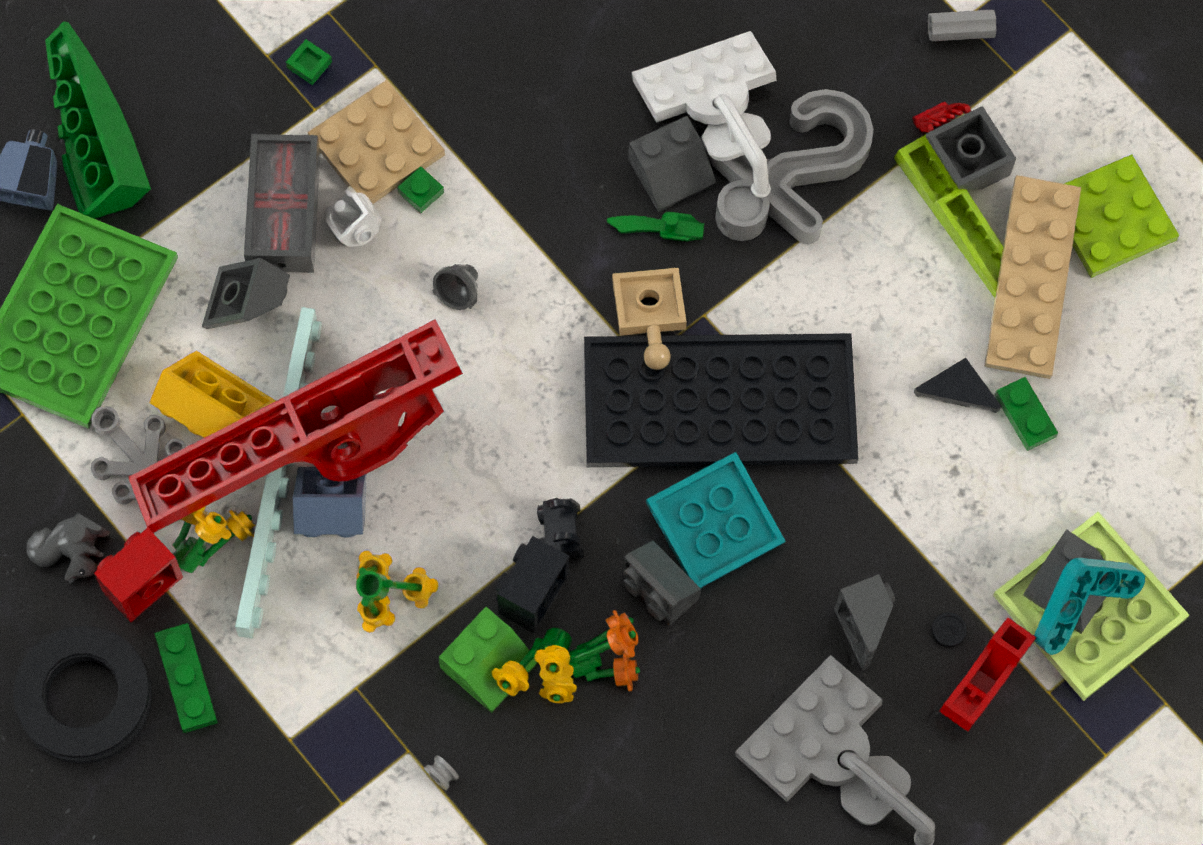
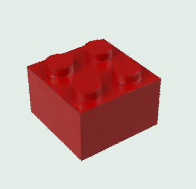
[94,527,183,623]

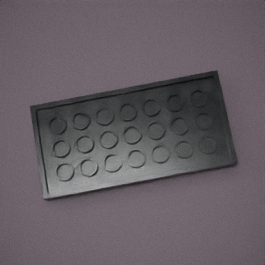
[584,333,859,468]

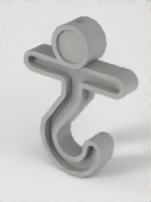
[708,89,874,244]

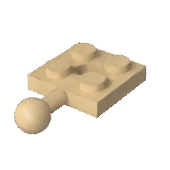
[612,268,687,370]

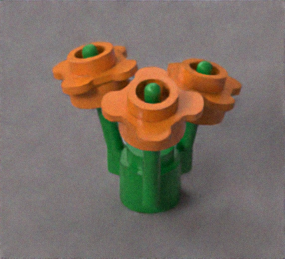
[569,610,640,691]

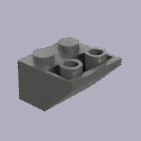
[622,541,701,626]

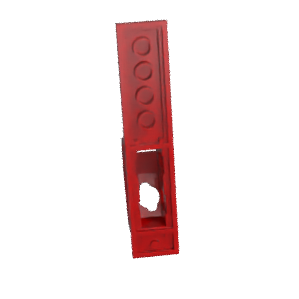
[128,319,463,533]

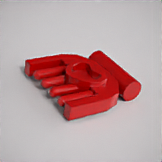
[912,101,971,132]

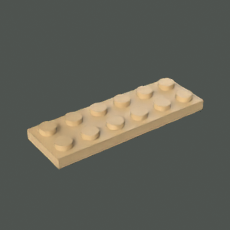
[984,175,1081,379]

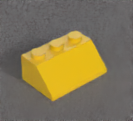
[149,350,276,438]

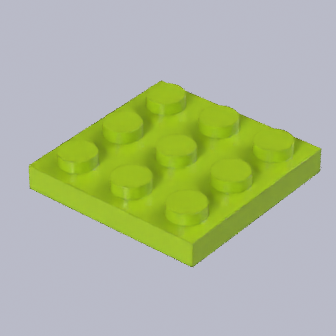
[1064,154,1179,278]

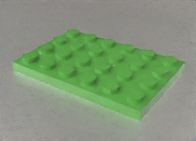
[0,204,178,429]

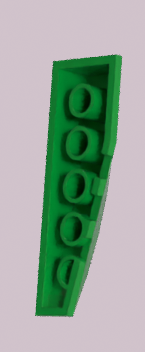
[45,21,151,219]

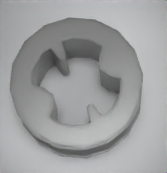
[424,755,459,790]

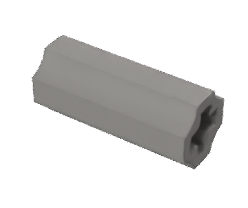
[928,10,997,41]

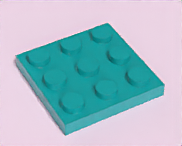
[645,452,786,588]

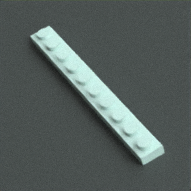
[235,307,322,638]

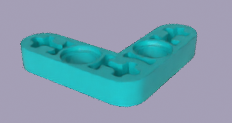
[1034,558,1145,655]

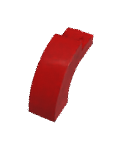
[939,617,1037,732]

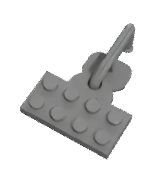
[735,655,935,845]

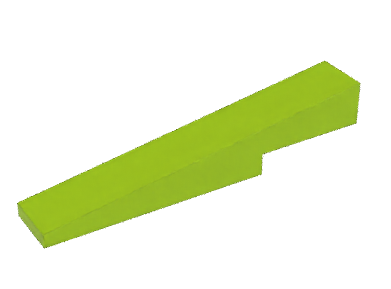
[894,135,1003,298]

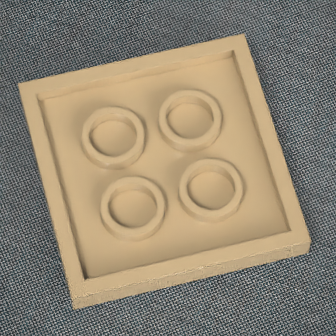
[308,80,445,205]

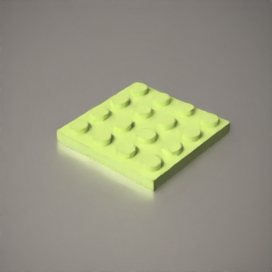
[993,512,1190,701]

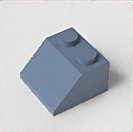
[293,467,366,538]

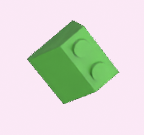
[439,607,538,713]

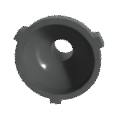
[432,264,478,310]

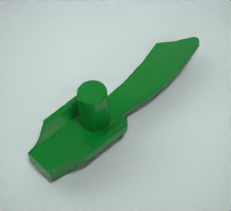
[606,212,704,242]

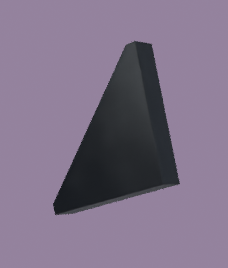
[914,358,1002,413]

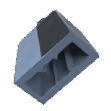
[0,129,57,211]

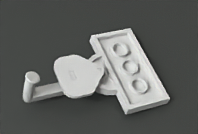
[632,31,777,198]

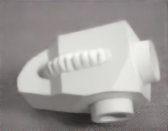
[325,186,381,247]

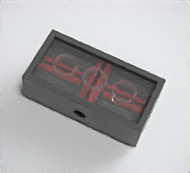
[244,134,320,273]

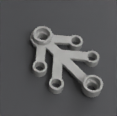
[91,406,186,504]

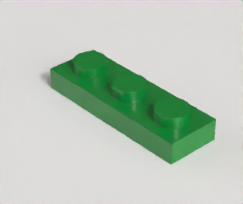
[154,623,218,733]

